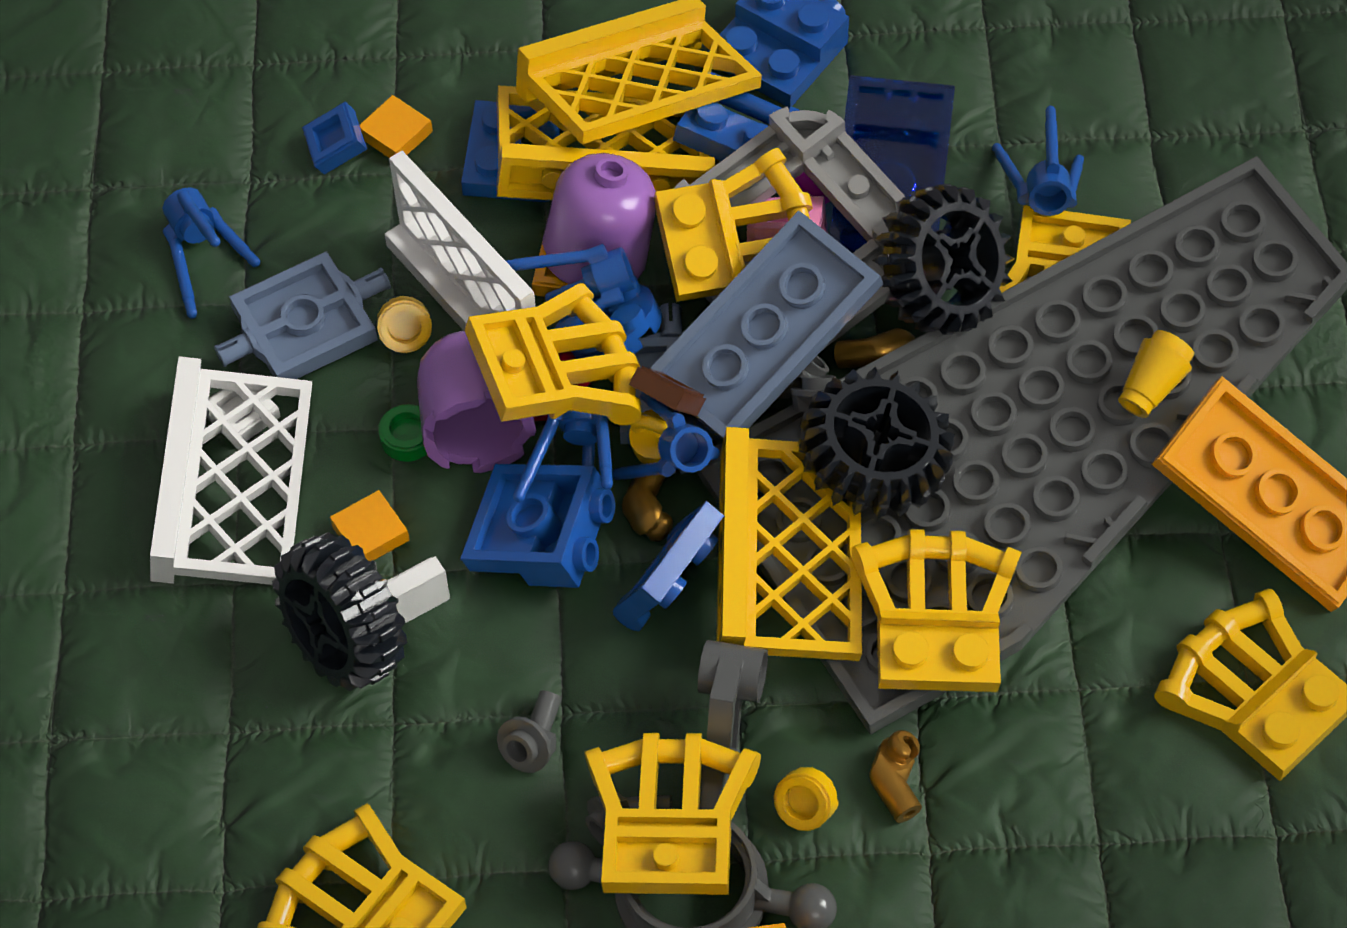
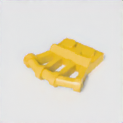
[654,148,813,302]
[999,205,1131,293]
[464,283,641,425]
[851,529,1022,692]
[1154,588,1347,781]
[584,733,761,895]
[257,803,467,928]

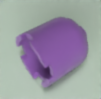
[542,153,656,284]
[417,331,536,473]

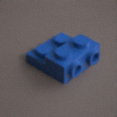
[706,0,849,108]
[460,464,615,588]

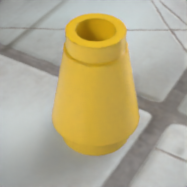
[1118,330,1194,418]

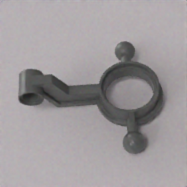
[548,640,837,928]

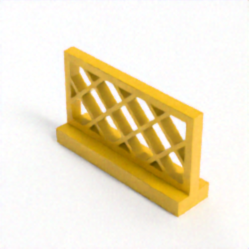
[516,0,762,145]
[497,85,715,200]
[716,427,862,661]

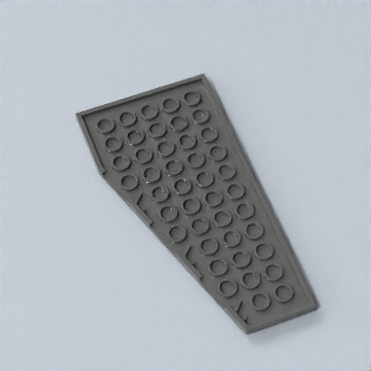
[696,156,1347,735]

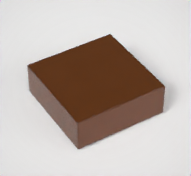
[629,366,706,416]

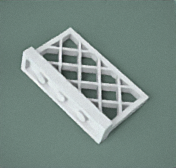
[384,150,536,331]
[150,356,312,585]

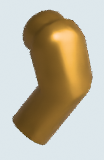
[834,328,915,369]
[622,463,673,542]
[869,730,922,823]

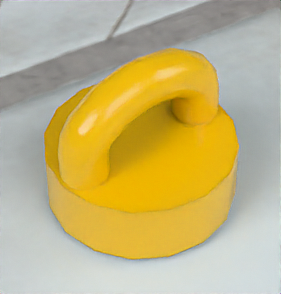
[376,296,432,353]
[629,409,668,464]
[774,767,839,831]

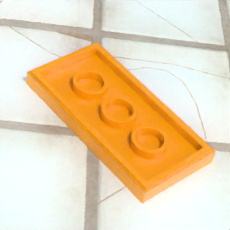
[1151,376,1347,612]

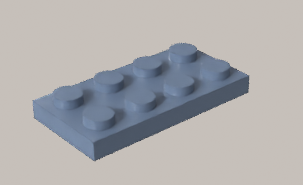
[651,210,883,441]

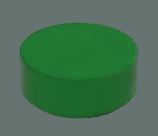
[379,404,427,462]

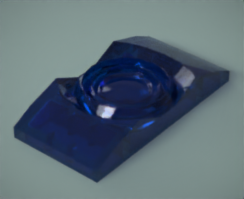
[830,75,955,253]

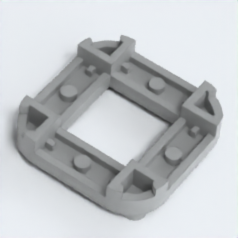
[674,106,905,350]

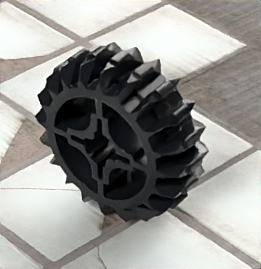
[872,184,1015,335]
[798,366,955,520]
[272,532,408,691]

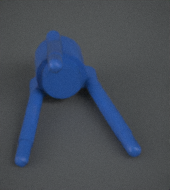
[992,106,1084,216]
[162,187,260,319]
[506,244,637,329]
[612,392,720,480]
[513,411,613,502]

